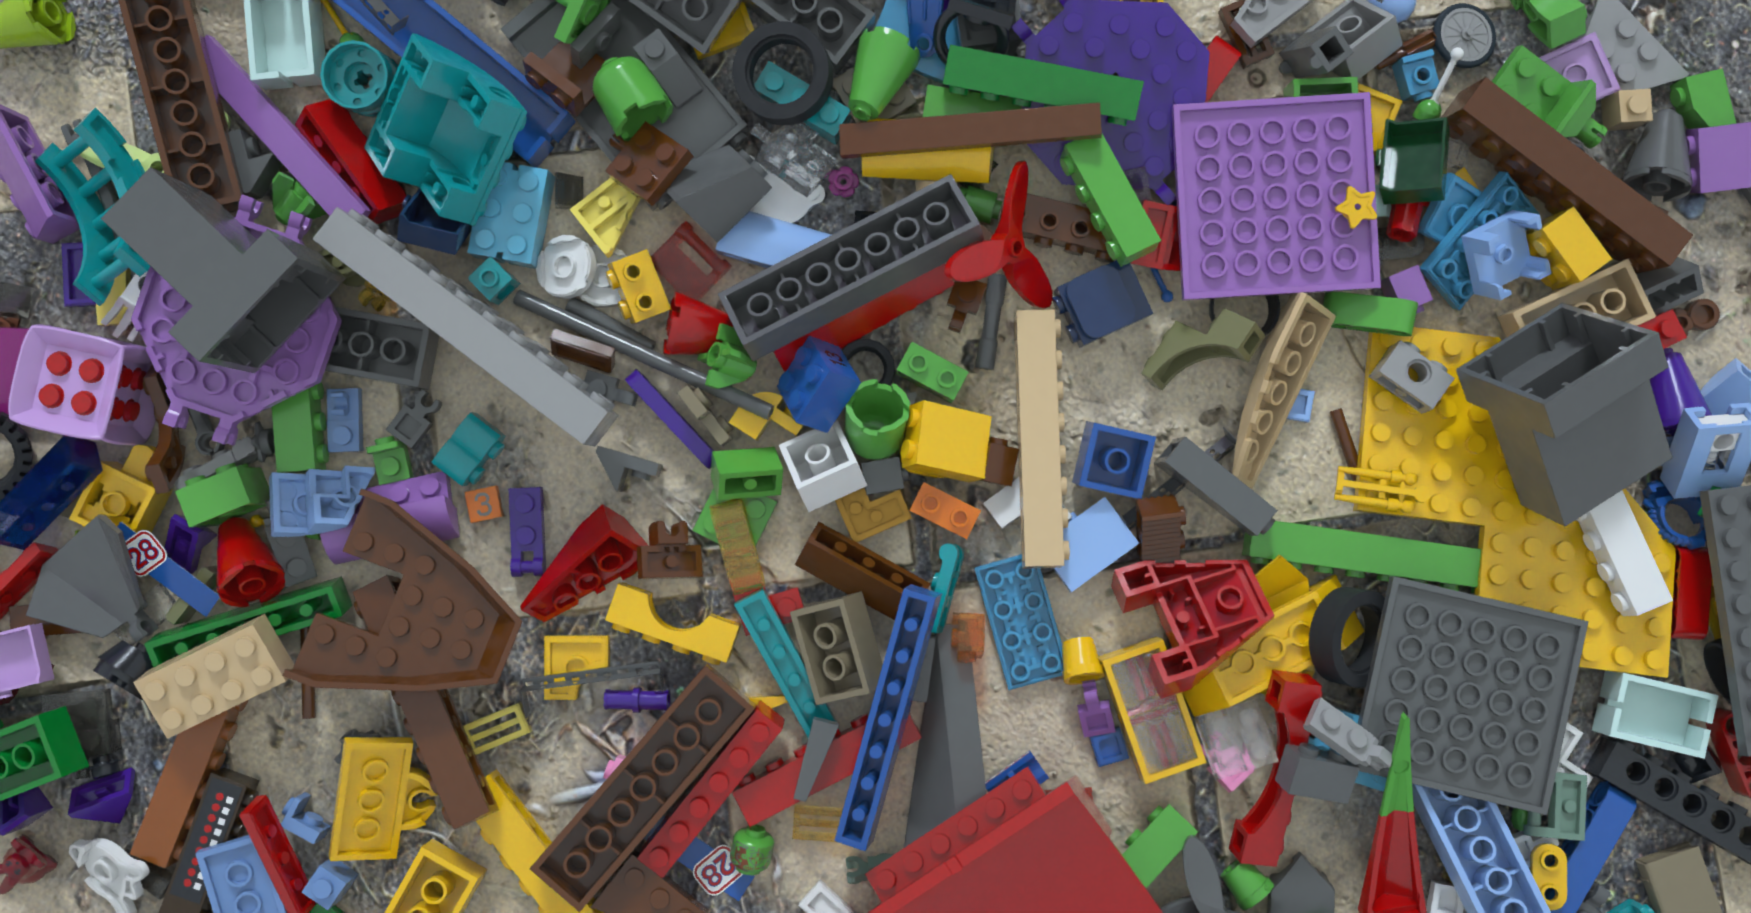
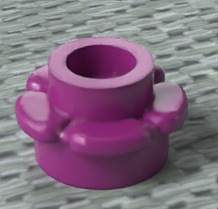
[828,166,859,198]

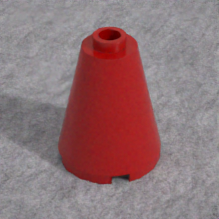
[663,291,735,356]
[217,517,286,607]

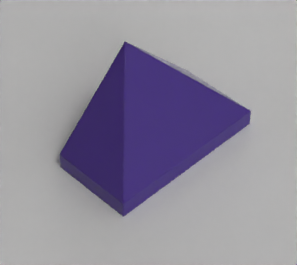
[68,767,135,824]

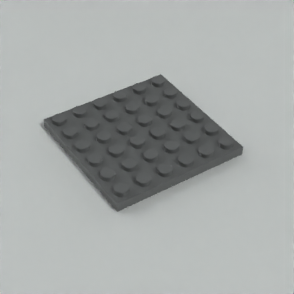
[1357,576,1589,815]

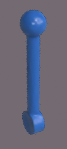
[1150,268,1173,303]

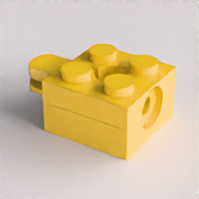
[69,445,173,533]

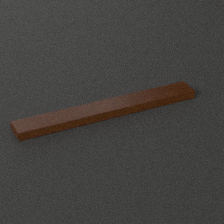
[839,102,1102,159]

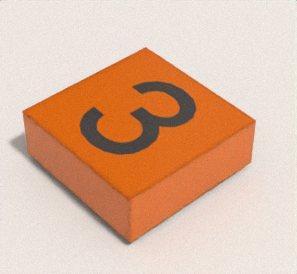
[464,486,504,523]

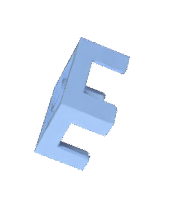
[1461,210,1552,301]

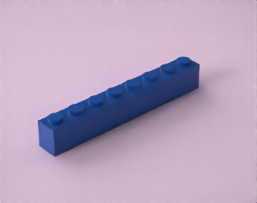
[834,584,942,851]

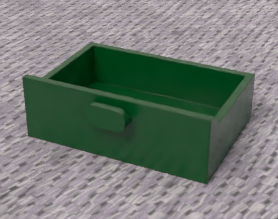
[1375,117,1450,205]

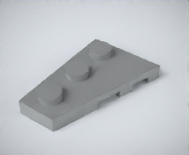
[1230,0,1314,48]

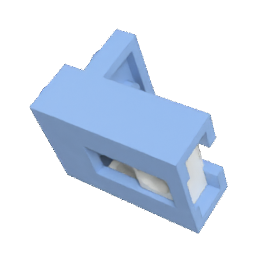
[1660,403,1751,499]

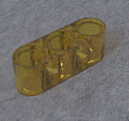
[709,498,766,596]

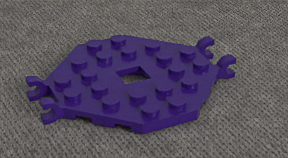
[1011,0,1210,205]

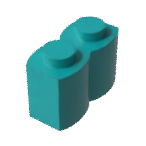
[431,412,506,486]

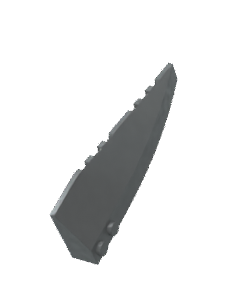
[903,622,986,848]

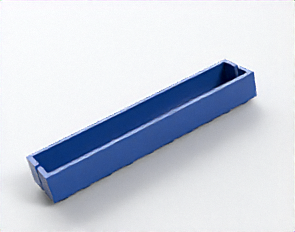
[331,0,576,168]

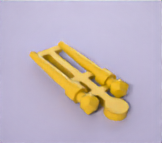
[1334,466,1431,513]

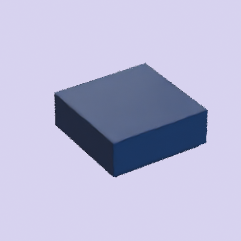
[1089,726,1129,767]

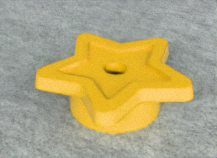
[1335,186,1377,229]

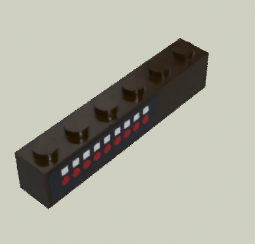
[159,767,260,913]

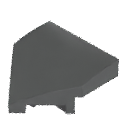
[1267,851,1335,913]

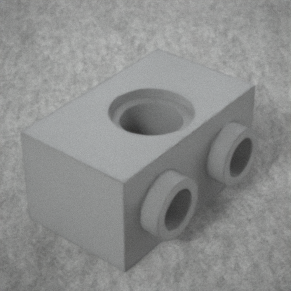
[1369,340,1454,414]

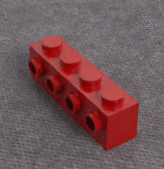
[295,99,407,224]

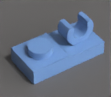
[326,388,364,453]

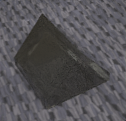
[555,172,583,209]

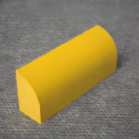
[862,118,995,183]

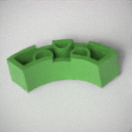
[1510,0,1587,49]

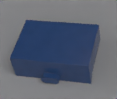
[397,188,472,255]

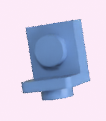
[281,792,331,844]

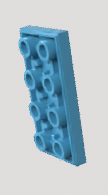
[1419,171,1539,310]
[974,554,1063,690]

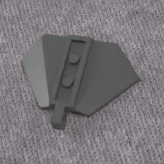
[26,514,159,643]

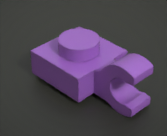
[1077,679,1116,738]

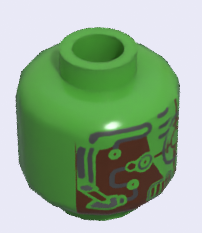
[730,824,774,876]

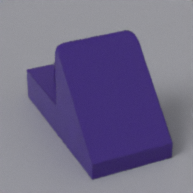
[164,514,217,574]

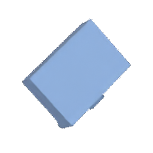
[1053,497,1139,592]

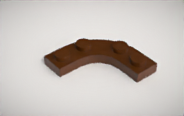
[143,364,186,494]

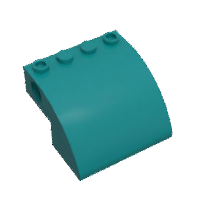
[364,33,527,226]

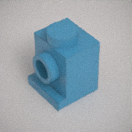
[1392,49,1439,103]

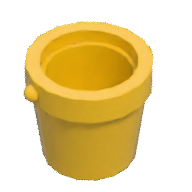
[1062,637,1105,685]

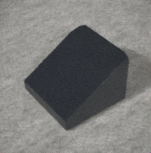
[1673,743,1722,784]

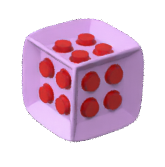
[8,324,156,446]

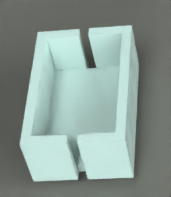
[244,0,326,90]
[1592,671,1719,759]

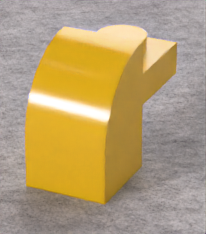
[728,392,805,441]

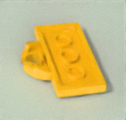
[329,737,437,861]

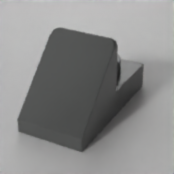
[228,129,282,199]
[596,446,663,492]

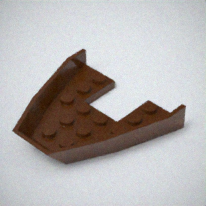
[282,488,523,692]

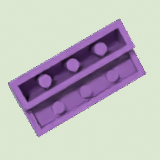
[320,471,460,565]

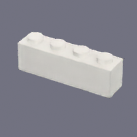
[1576,490,1673,616]

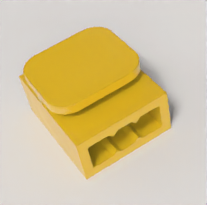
[900,400,992,483]

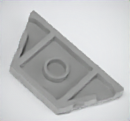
[1583,0,1689,90]

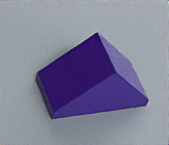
[0,787,53,836]

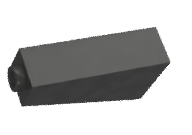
[1154,436,1278,536]

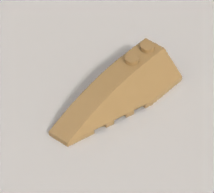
[1232,292,1336,489]

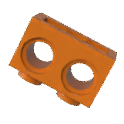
[909,482,981,539]

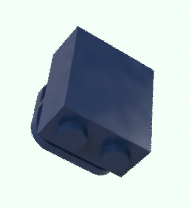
[1052,260,1154,348]

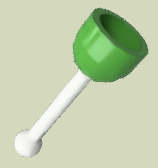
[1412,47,1464,120]

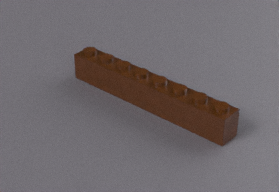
[352,575,499,829]

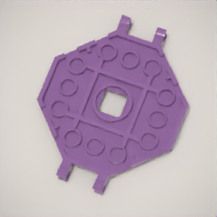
[131,195,342,445]

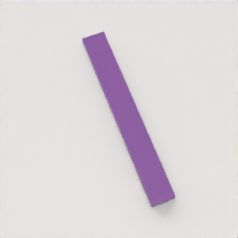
[205,35,372,217]

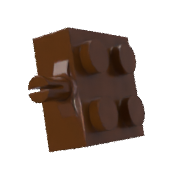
[605,121,694,207]

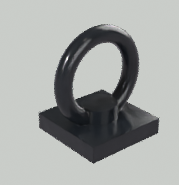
[933,0,1016,65]

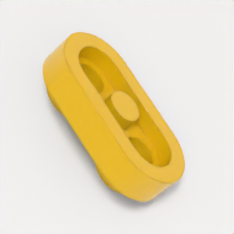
[1530,843,1567,910]

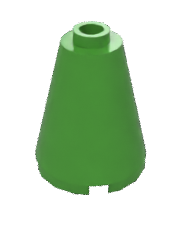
[848,26,921,121]

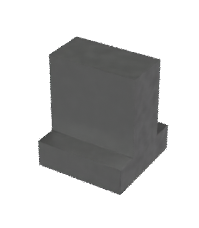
[101,167,346,373]
[1456,303,1672,527]

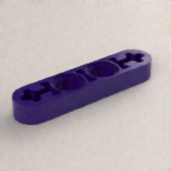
[625,369,714,469]

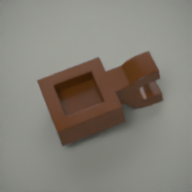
[947,280,987,334]

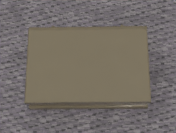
[1635,841,1723,913]

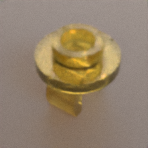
[358,280,392,312]

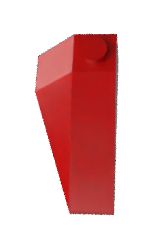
[520,504,649,622]

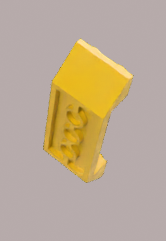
[1182,574,1364,717]

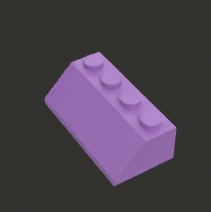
[0,104,80,244]

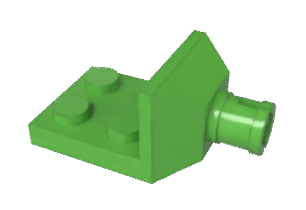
[1492,45,1607,149]

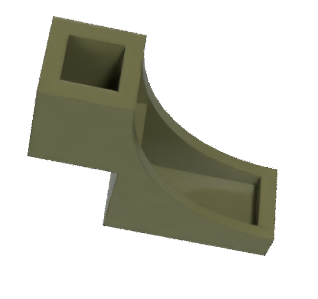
[1141,308,1266,391]

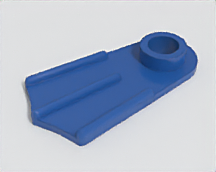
[906,0,944,58]

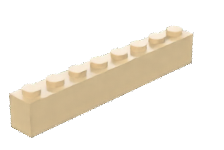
[1014,310,1070,569]

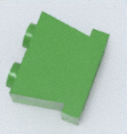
[896,342,969,403]

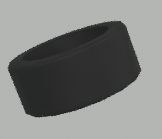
[842,339,895,386]

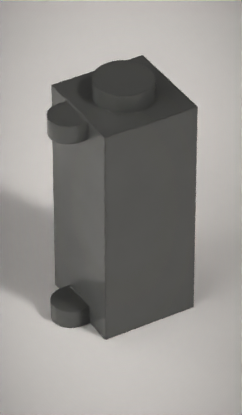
[1279,26,1354,78]

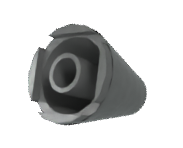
[1622,109,1693,202]

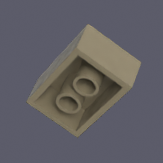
[790,591,883,705]

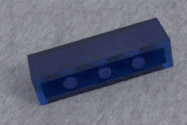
[0,435,103,550]

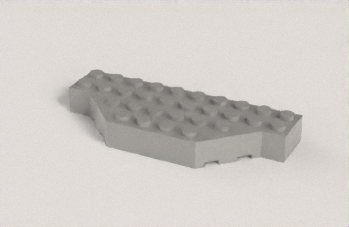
[312,207,619,447]

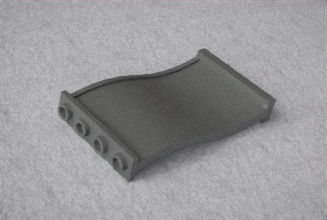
[501,0,749,211]

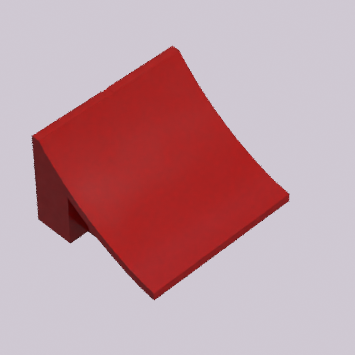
[865,767,1163,913]

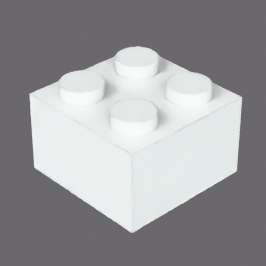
[779,419,867,512]

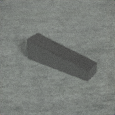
[793,716,839,802]

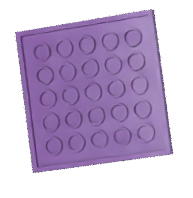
[1171,92,1381,301]

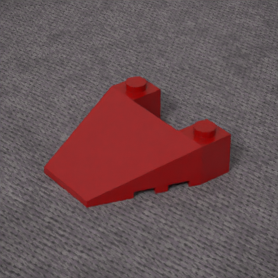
[1111,560,1275,699]

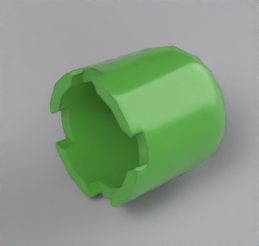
[592,56,673,141]
[845,379,910,460]

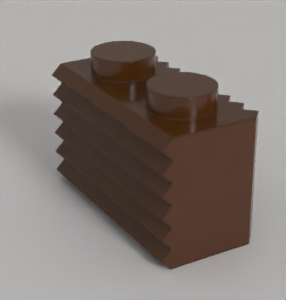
[1136,494,1186,563]

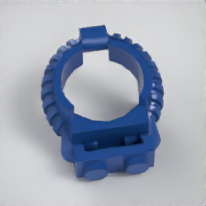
[1642,480,1707,550]

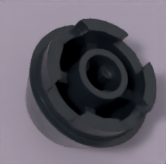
[93,640,154,700]

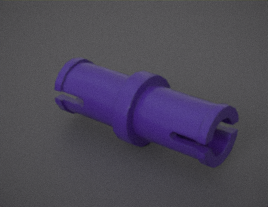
[603,687,671,713]

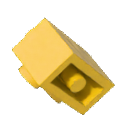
[605,249,671,324]

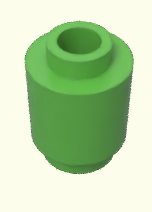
[960,186,1003,224]

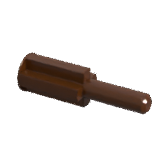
[1375,29,1436,71]

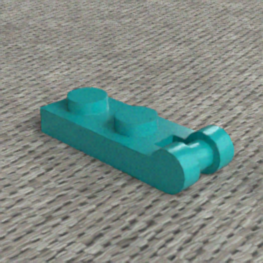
[931,543,964,633]

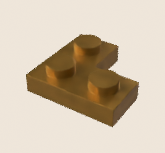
[835,487,912,542]

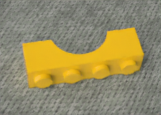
[605,582,742,665]

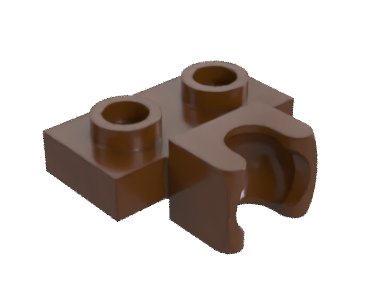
[637,521,703,579]

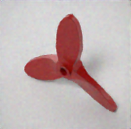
[944,161,1053,308]

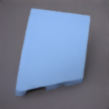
[269,466,375,537]

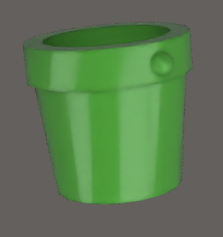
[1220,859,1274,911]

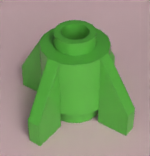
[272,171,327,226]
[697,323,757,389]

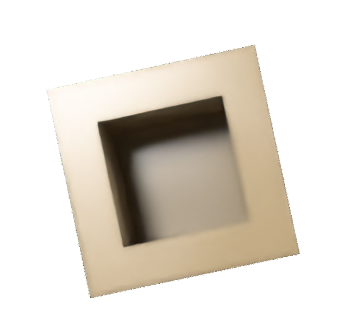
[1601,89,1653,131]

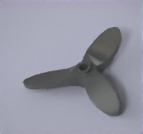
[1182,835,1241,913]

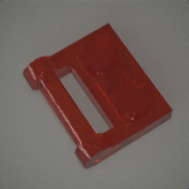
[651,221,732,300]

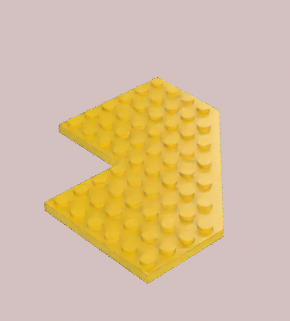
[1353,327,1676,678]

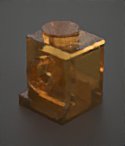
[951,612,985,663]

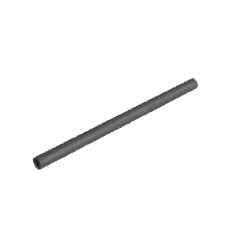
[513,290,774,420]

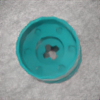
[320,40,398,118]

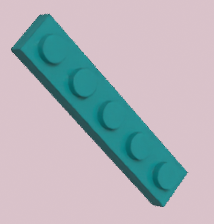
[734,588,839,738]

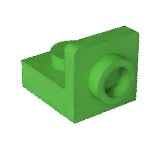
[366,436,414,485]

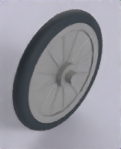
[1433,3,1496,68]

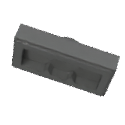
[570,2,621,69]

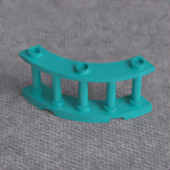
[34,107,150,306]

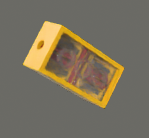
[1099,636,1207,784]

